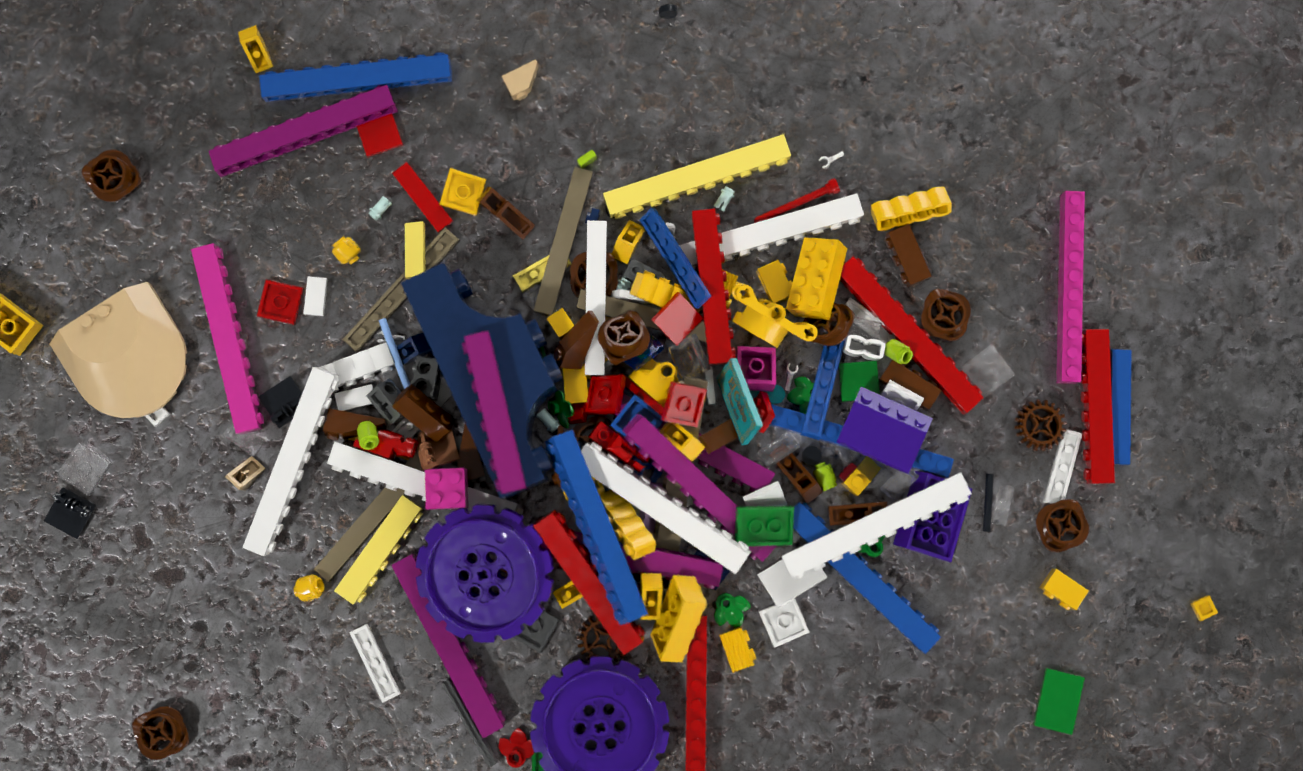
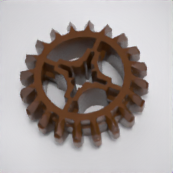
[1014,399,1067,451]
[577,615,624,662]

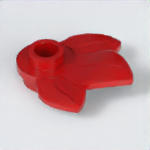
[499,728,535,768]

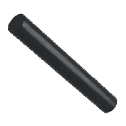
[983,474,994,532]

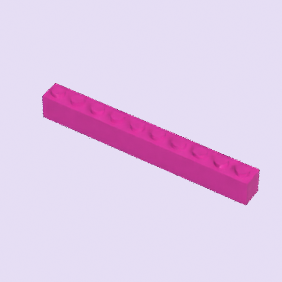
[1056,191,1085,384]
[191,243,264,435]

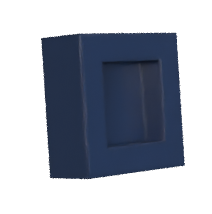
[585,208,600,223]

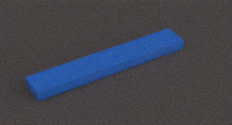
[640,207,711,308]
[800,333,846,440]
[1110,349,1132,465]

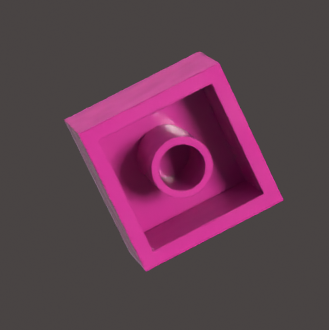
[735,346,776,392]
[425,468,469,510]

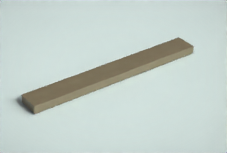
[534,167,593,316]
[342,227,460,353]
[576,289,706,343]
[314,452,425,582]

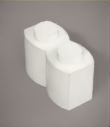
[843,335,886,361]

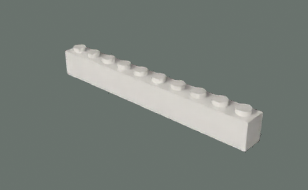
[679,194,864,270]
[242,367,339,556]
[327,442,519,512]
[581,442,751,574]
[782,473,971,579]

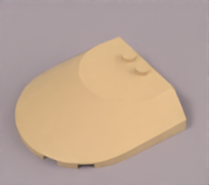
[50,282,187,418]

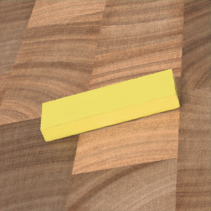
[405,221,425,279]
[513,255,571,293]

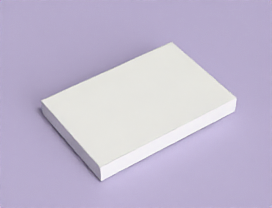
[757,559,827,608]

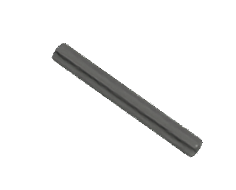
[442,679,498,767]

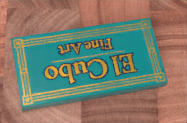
[716,358,763,445]

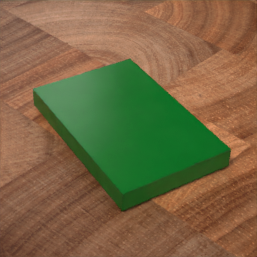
[735,506,794,546]
[1033,668,1085,735]

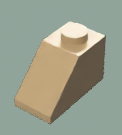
[502,59,539,101]

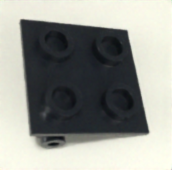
[258,376,302,428]
[44,487,96,539]

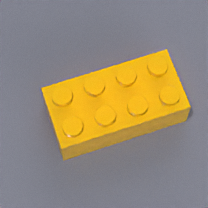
[786,237,847,320]
[0,293,43,356]
[650,575,707,662]

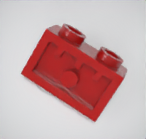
[753,391,775,433]

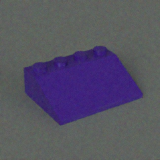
[836,387,933,474]
[893,470,972,562]

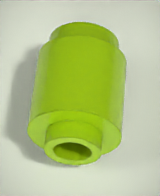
[884,339,913,364]
[357,421,379,450]
[813,462,838,492]

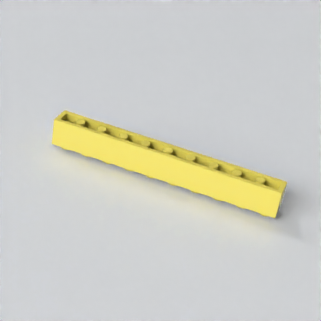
[603,134,791,219]

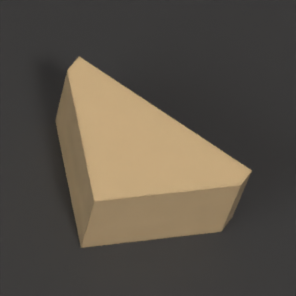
[225,456,266,491]

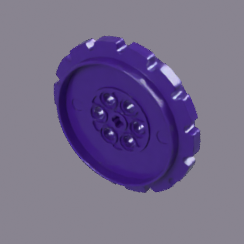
[416,504,554,643]
[530,656,669,771]

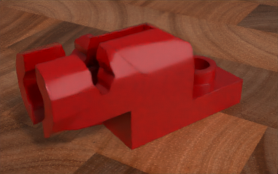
[588,421,650,472]
[353,430,419,461]

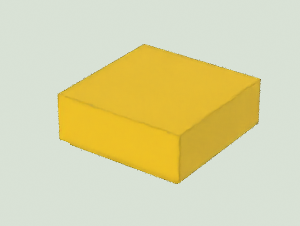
[1190,595,1218,621]

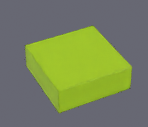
[577,150,597,169]

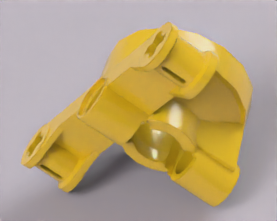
[732,283,818,348]
[629,347,706,407]

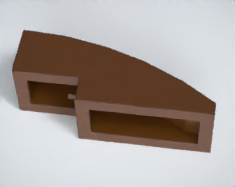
[476,186,535,240]

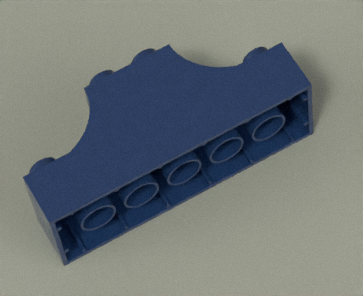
[401,263,564,500]

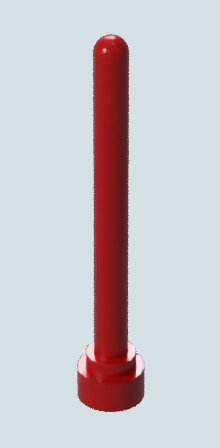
[754,178,840,223]

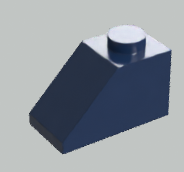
[397,332,432,366]

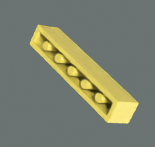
[334,495,424,604]

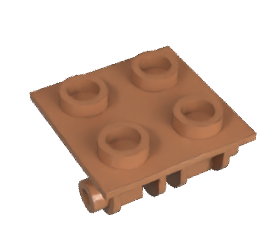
[417,429,460,471]

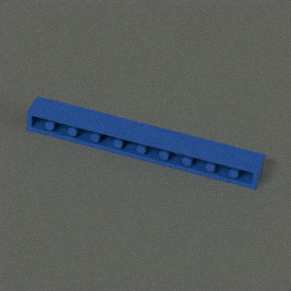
[259,53,452,102]
[770,404,954,478]
[545,430,648,625]
[793,502,941,654]

